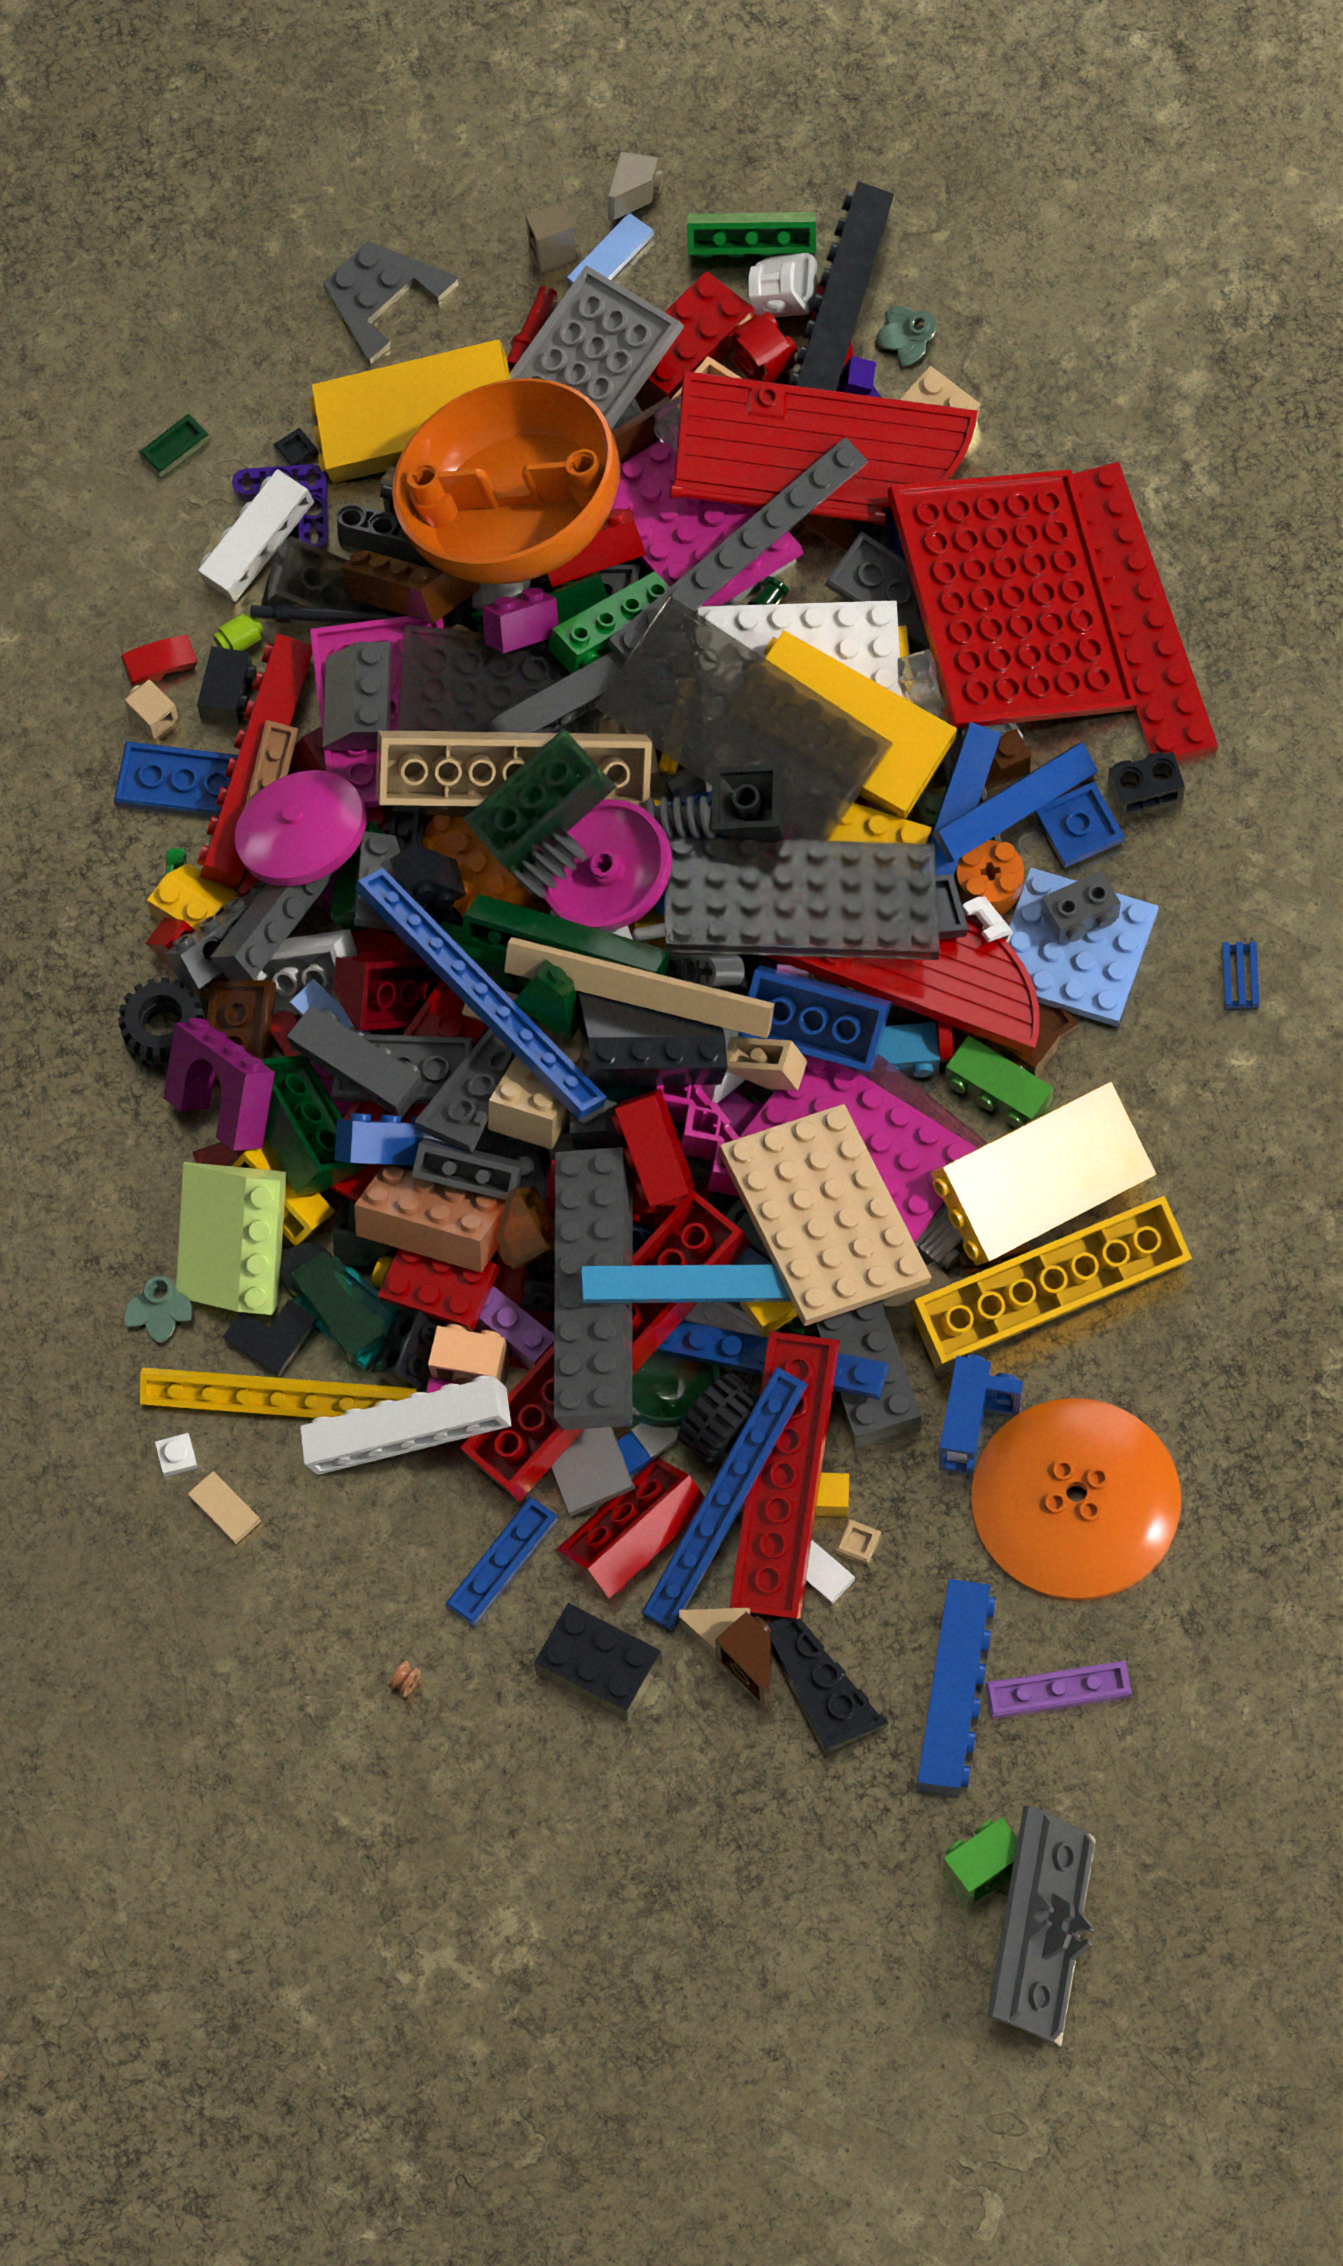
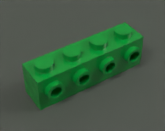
[687,212,816,258]
[548,571,670,674]

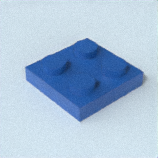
[1034,782,1125,868]

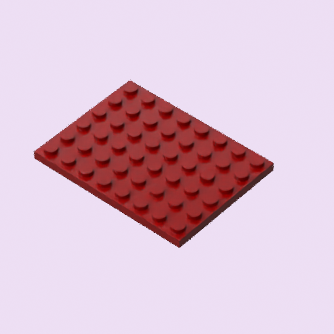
[887,469,1139,729]

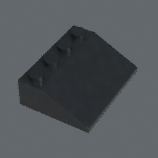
[577,991,728,1086]

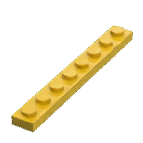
[140,1367,417,1418]

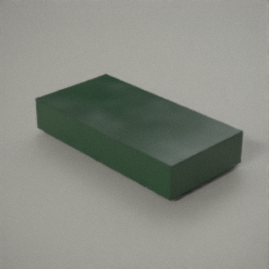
[139,413,210,478]

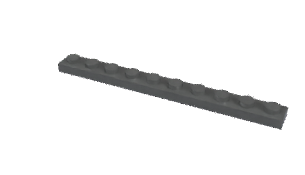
[607,437,868,668]

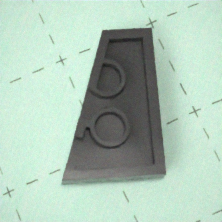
[354,831,400,932]

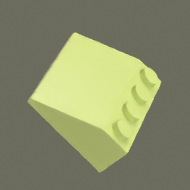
[176,1162,286,1315]

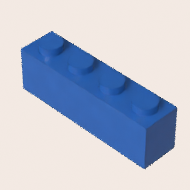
[334,1113,446,1165]

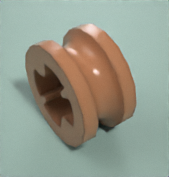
[389,1661,421,1697]

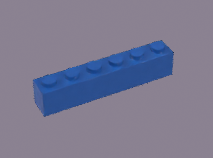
[917,1579,996,1798]

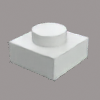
[155,1433,198,1478]

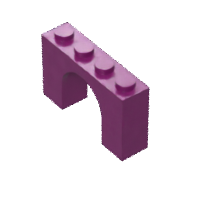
[163,1018,275,1151]

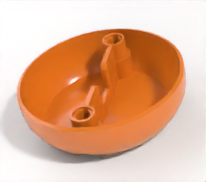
[392,378,620,585]

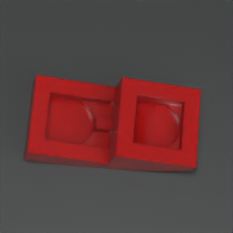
[121,635,198,685]

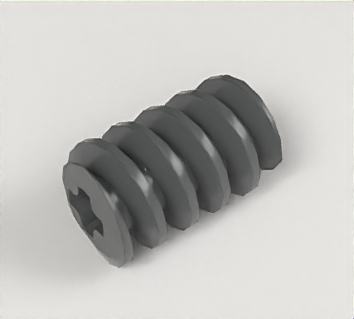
[646,796,717,840]
[510,826,587,898]

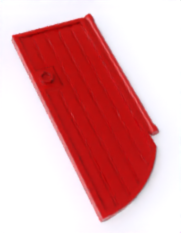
[669,371,978,526]
[741,842,1040,1056]

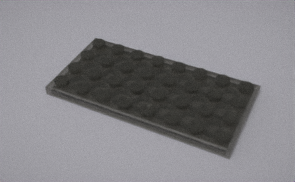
[595,596,893,856]
[664,836,940,960]

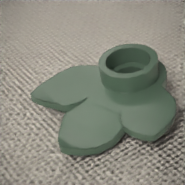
[875,306,937,367]
[124,1276,192,1343]

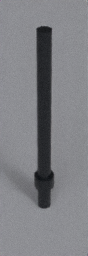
[250,603,448,629]

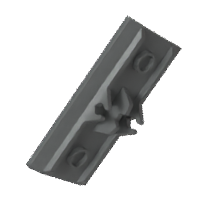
[987,1806,1096,2047]

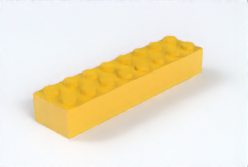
[908,1195,1192,1369]

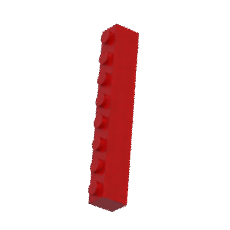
[197,633,313,889]

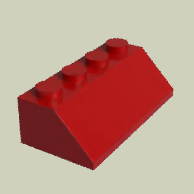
[556,1457,705,1598]

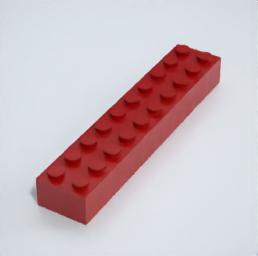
[460,1190,751,1502]

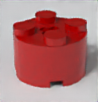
[725,311,798,383]

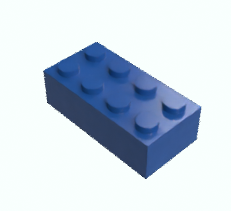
[738,965,892,1072]

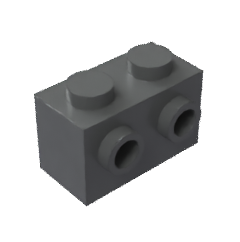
[1040,870,1121,944]

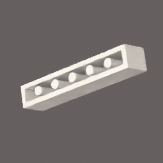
[300,1376,511,1475]

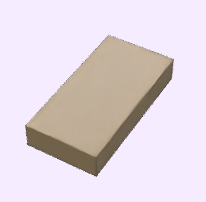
[188,1471,261,1545]

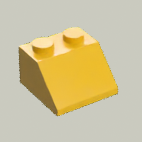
[147,863,239,931]

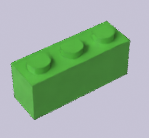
[945,1035,1054,1128]

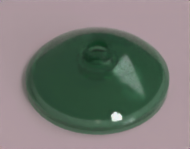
[632,1353,721,1428]

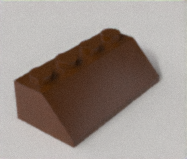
[340,550,481,624]

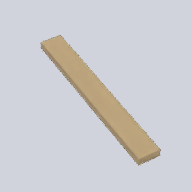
[504,937,775,1038]

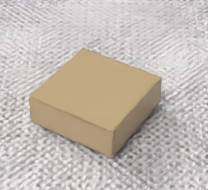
[836,1519,881,1566]

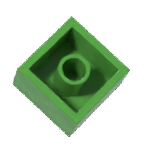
[943,1817,1018,1910]

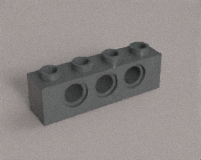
[164,881,267,989]

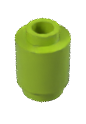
[212,611,264,651]

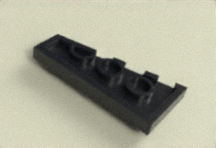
[767,1617,889,1754]

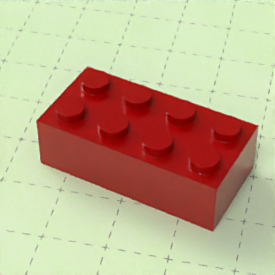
[640,271,755,403]

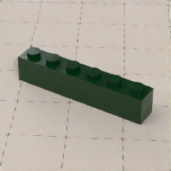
[461,894,670,976]

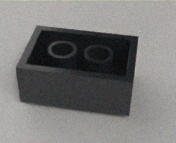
[534,1603,662,1722]

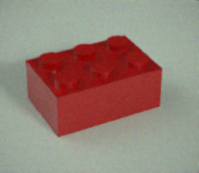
[612,1088,695,1207]

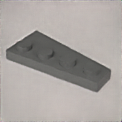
[414,1028,516,1154]

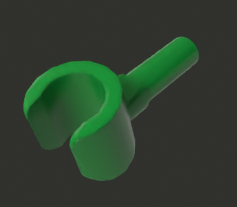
[163,848,187,878]

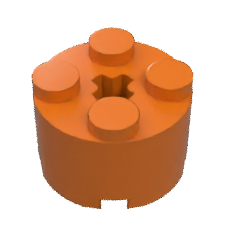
[956,840,1024,916]

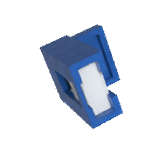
[938,1354,1023,1475]

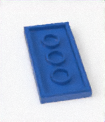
[114,741,238,817]

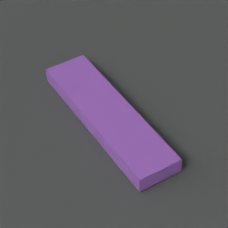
[986,1660,1132,1719]

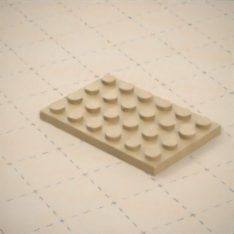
[718,1104,932,1326]

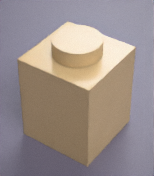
[125,679,179,740]

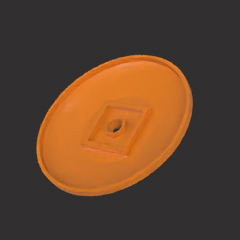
[971,1398,1181,1601]

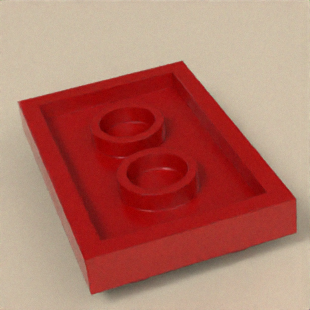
[378,1248,500,1331]

